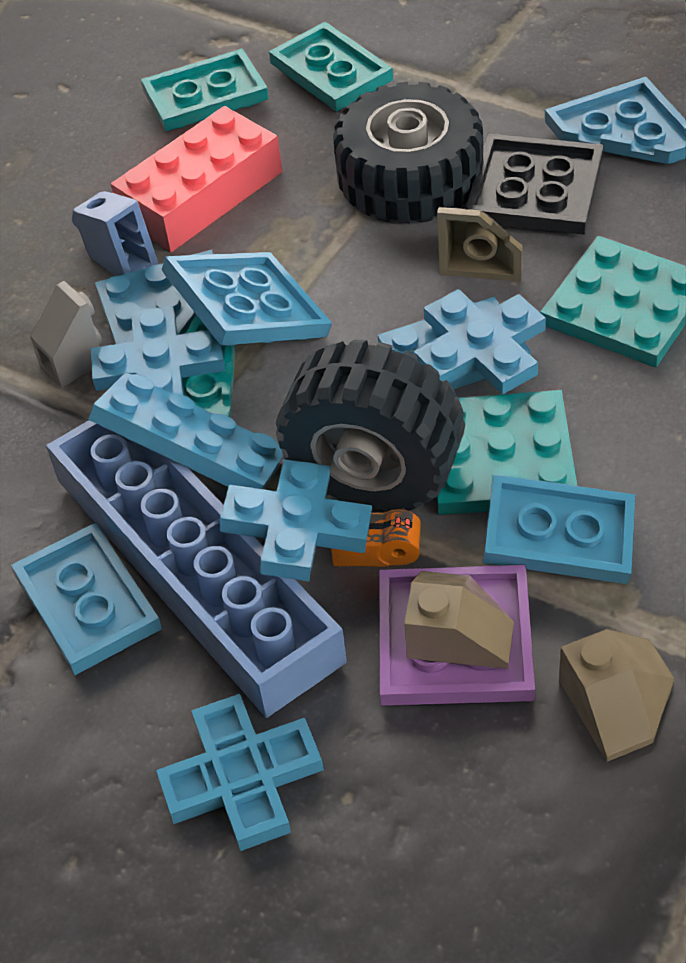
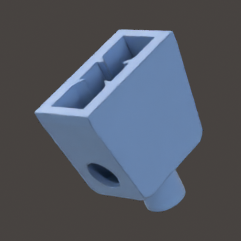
[72,191,159,276]

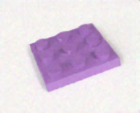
[379,565,535,706]

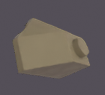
[437,207,523,282]
[404,571,514,669]
[559,629,675,762]

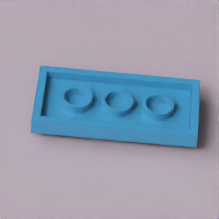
[88,372,284,489]

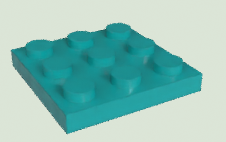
[540,236,686,368]
[437,390,577,515]

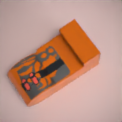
[331,509,421,567]

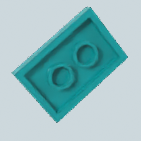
[269,22,393,112]
[141,48,269,132]

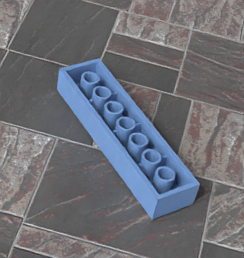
[46,420,347,718]

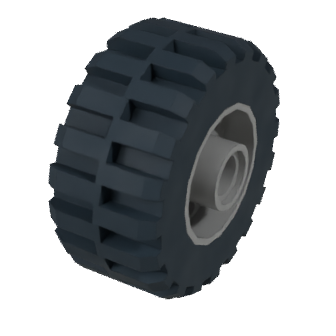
[333,82,484,224]
[276,340,465,512]

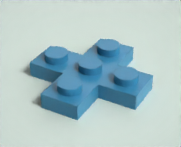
[414,289,546,395]
[91,305,225,395]
[220,459,372,581]
[156,694,324,851]

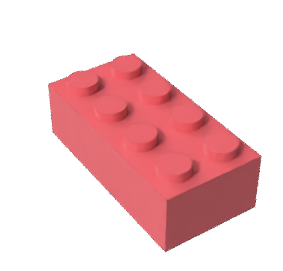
[111,106,282,253]

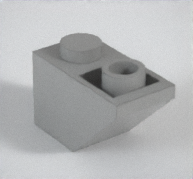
[30,281,103,388]

